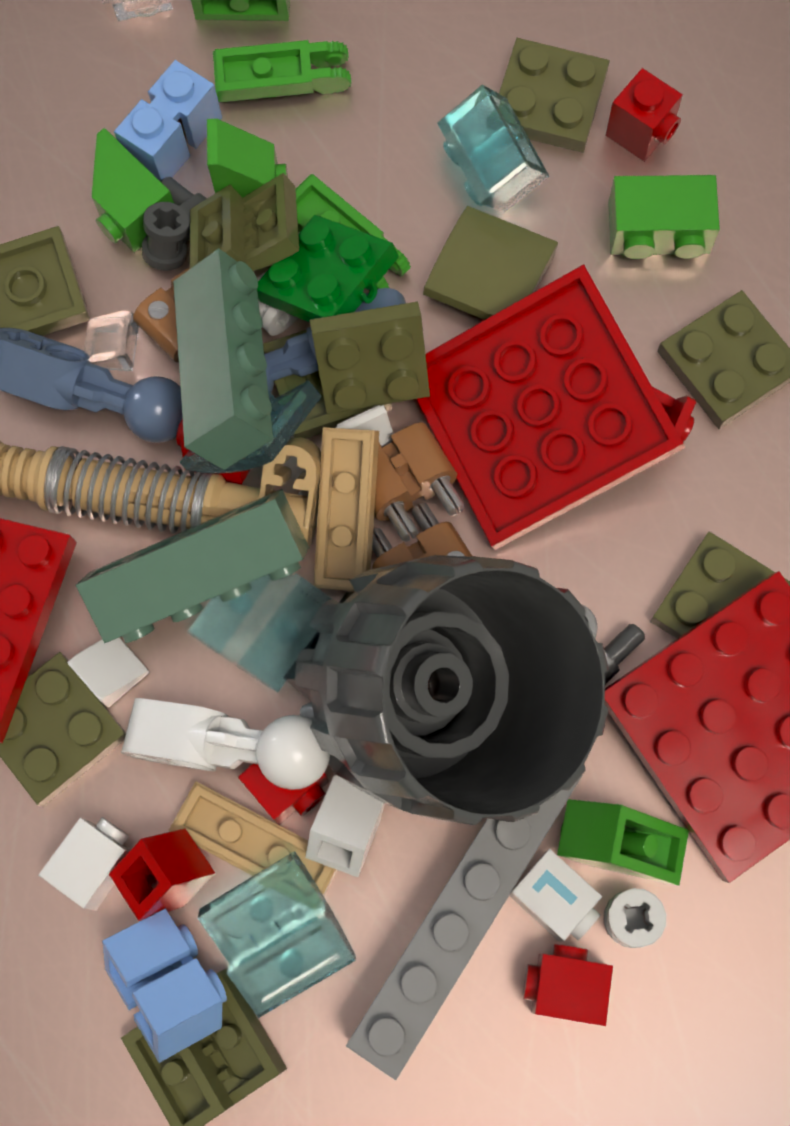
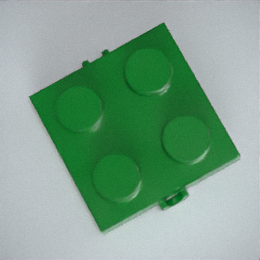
[257,215,399,323]

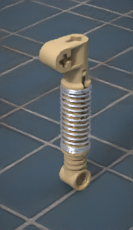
[0,437,321,549]

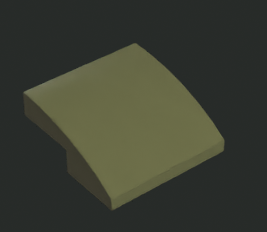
[190,173,299,271]
[423,206,558,320]
[121,968,287,1126]

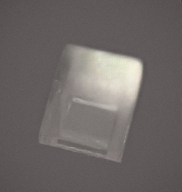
[84,311,139,371]

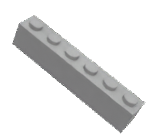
[346,776,582,1080]

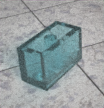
[437,85,550,213]

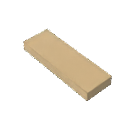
[313,427,380,591]
[168,781,337,910]

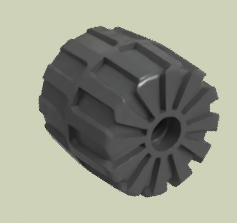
[295,555,609,825]

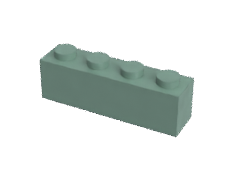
[173,248,273,470]
[76,489,309,643]

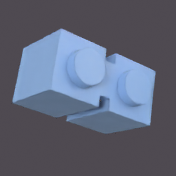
[114,60,222,182]
[102,908,227,1063]

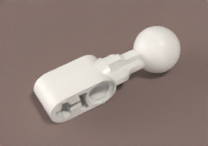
[121,698,330,790]

